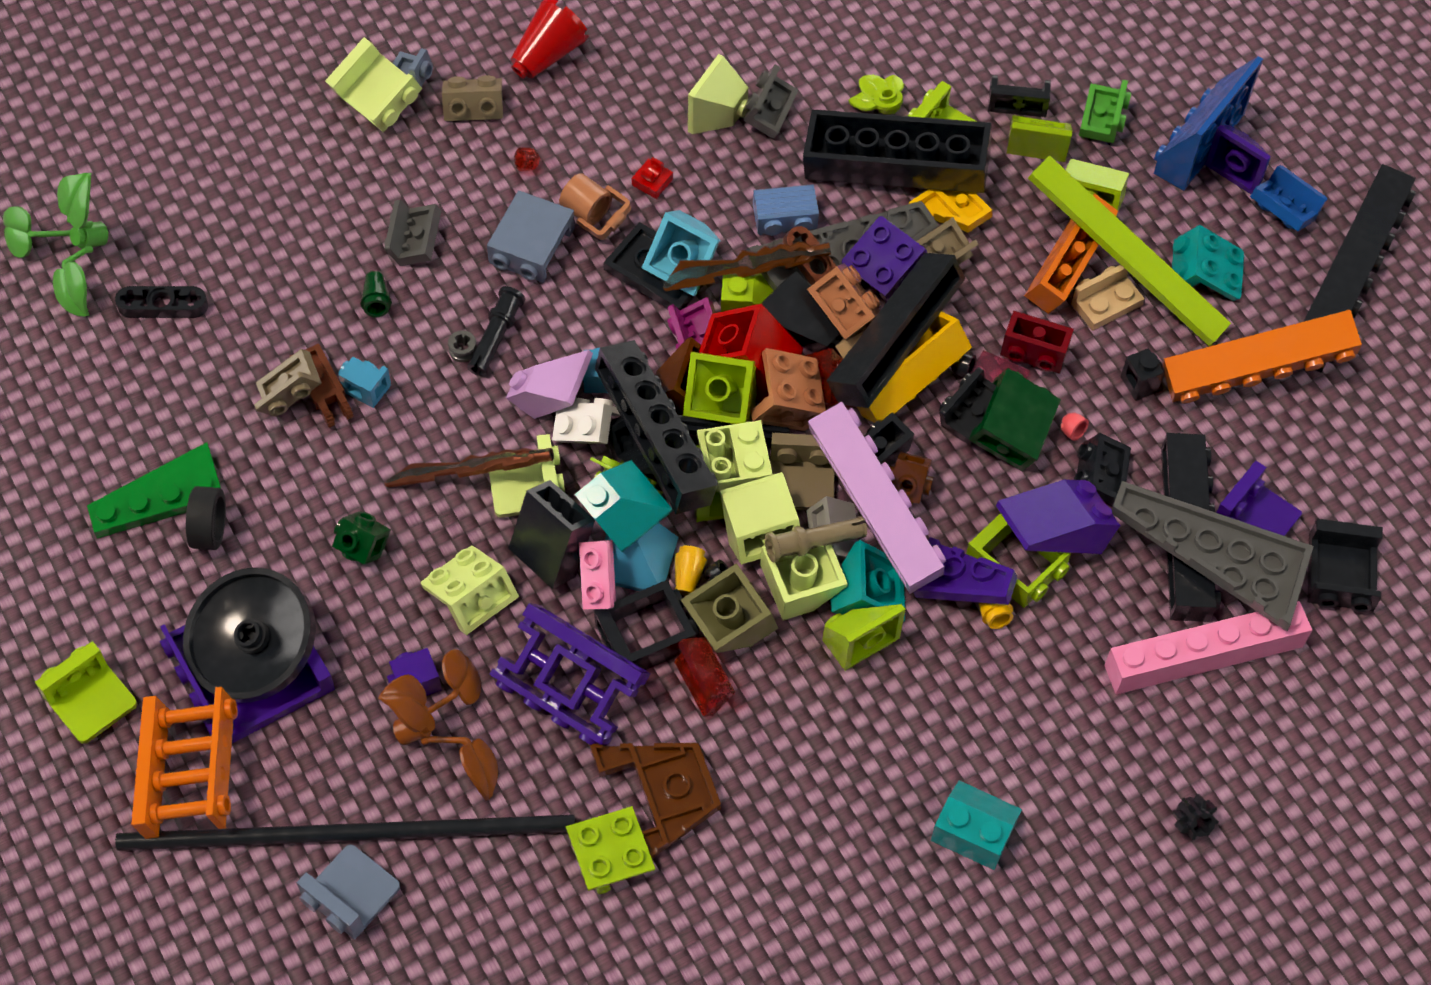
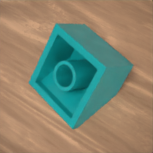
[931,780,1022,870]

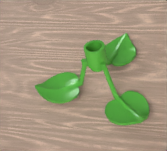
[3,173,108,317]

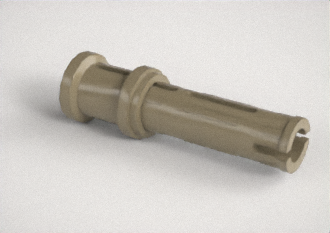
[765,516,867,563]

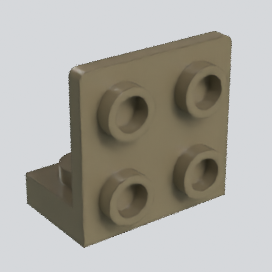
[770,433,834,510]

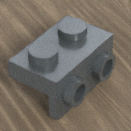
[744,64,798,139]
[384,199,442,266]

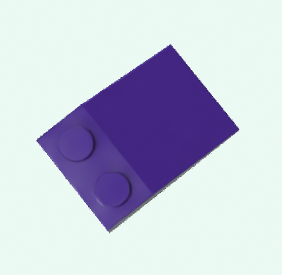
[996,479,1120,554]

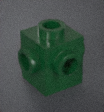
[332,511,391,565]

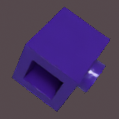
[386,648,442,696]

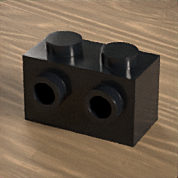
[864,412,915,466]

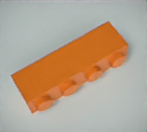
[1024,193,1119,314]

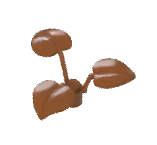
[378,649,498,801]

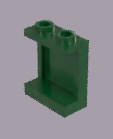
[969,368,1061,471]

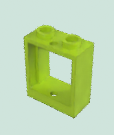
[966,513,1071,608]

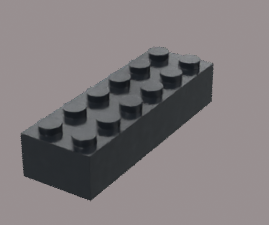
[803,109,992,193]

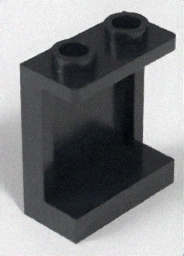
[1307,518,1383,612]

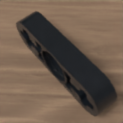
[115,286,208,318]

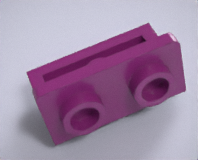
[667,297,716,350]

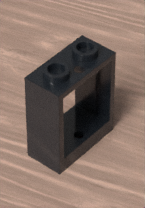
[594,580,699,680]

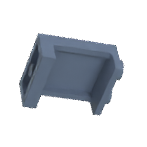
[487,190,575,283]

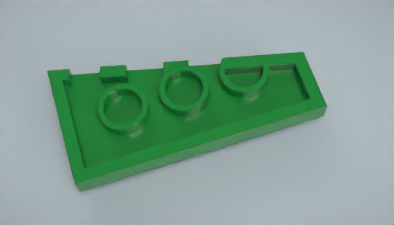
[87,442,221,539]

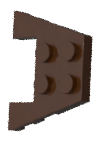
[590,743,721,858]

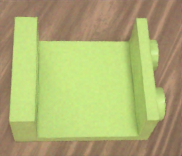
[325,37,423,133]

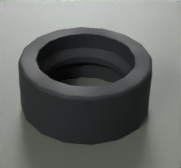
[186,486,226,550]

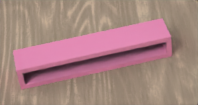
[1104,601,1312,695]

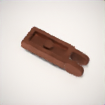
[290,344,354,428]

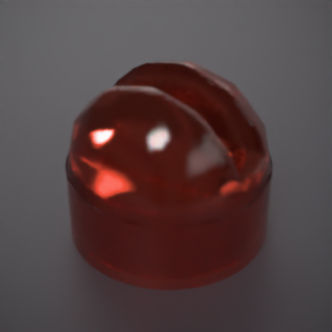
[514,147,540,171]

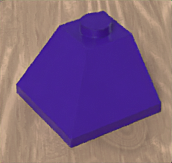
[1205,125,1271,194]

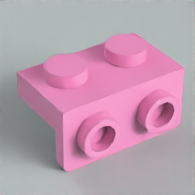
[579,540,616,609]

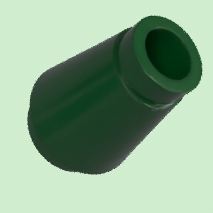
[360,271,392,317]

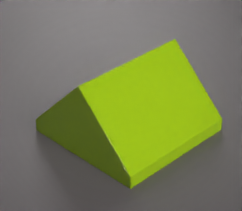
[1006,115,1073,162]

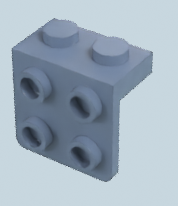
[296,845,400,940]

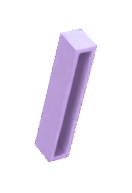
[808,402,946,594]

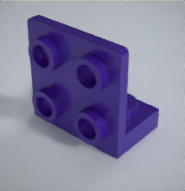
[841,216,928,303]
[1216,461,1302,536]

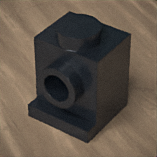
[1120,348,1164,401]

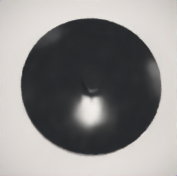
[183,568,316,703]

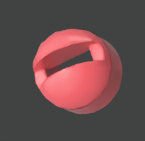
[1061,412,1089,441]

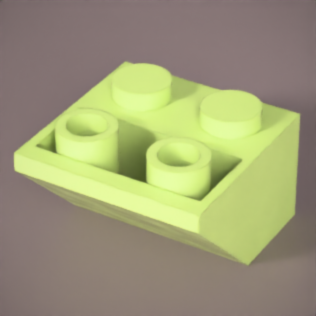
[697,420,773,493]
[720,472,800,565]

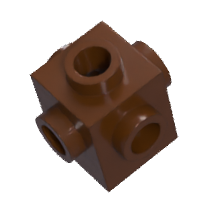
[889,452,934,505]

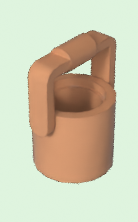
[559,173,631,240]

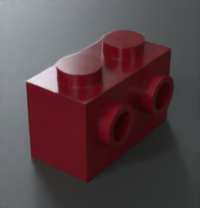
[1000,310,1074,374]

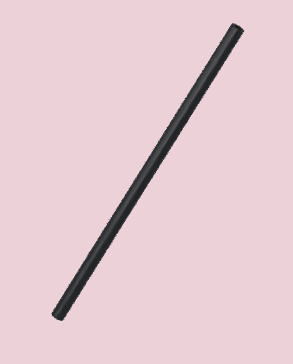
[115,814,575,851]

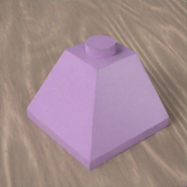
[506,350,593,419]

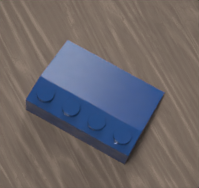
[1153,56,1263,191]

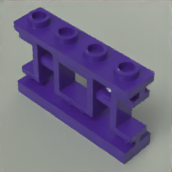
[489,603,651,745]

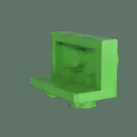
[1079,79,1131,143]

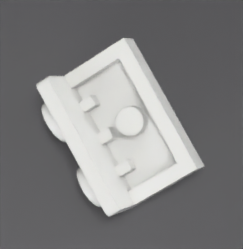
[552,398,621,444]

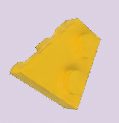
[909,189,993,233]

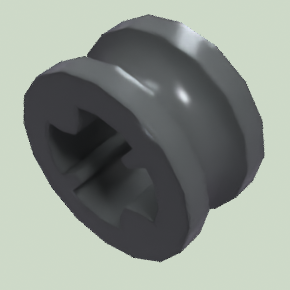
[448,331,477,362]

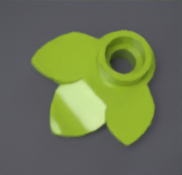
[848,74,904,115]

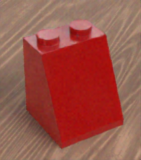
[699,303,803,403]

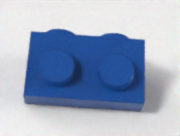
[1250,165,1327,231]

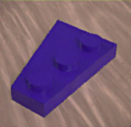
[913,537,1017,605]

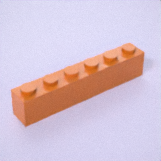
[1163,310,1362,404]

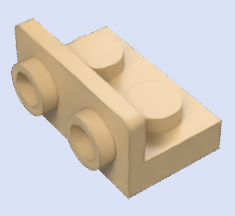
[1071,265,1145,331]

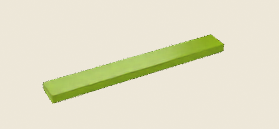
[1028,155,1231,346]

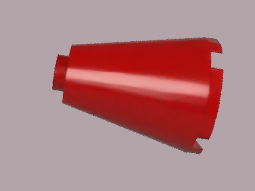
[511,0,589,79]

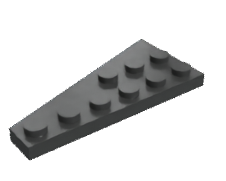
[746,201,939,291]
[1112,481,1314,631]

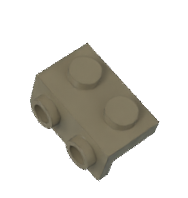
[442,75,503,121]
[916,217,979,264]
[254,349,321,417]

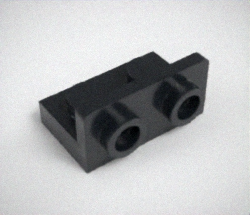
[1074,433,1131,505]

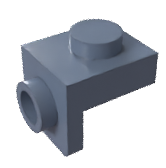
[393,48,433,87]

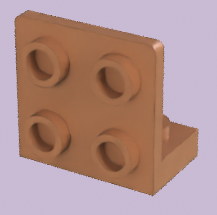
[807,263,881,339]
[751,348,826,431]

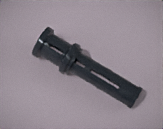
[467,286,526,376]

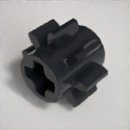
[1173,794,1219,840]

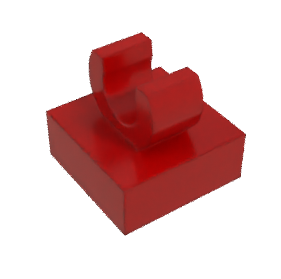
[631,157,673,199]

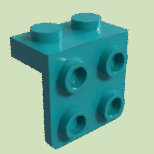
[1172,225,1244,301]

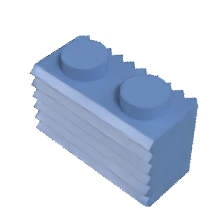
[753,184,819,236]

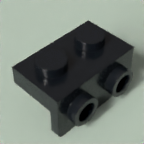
[939,367,996,446]

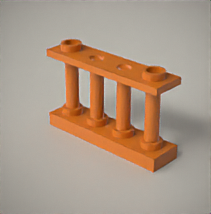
[131,686,238,839]

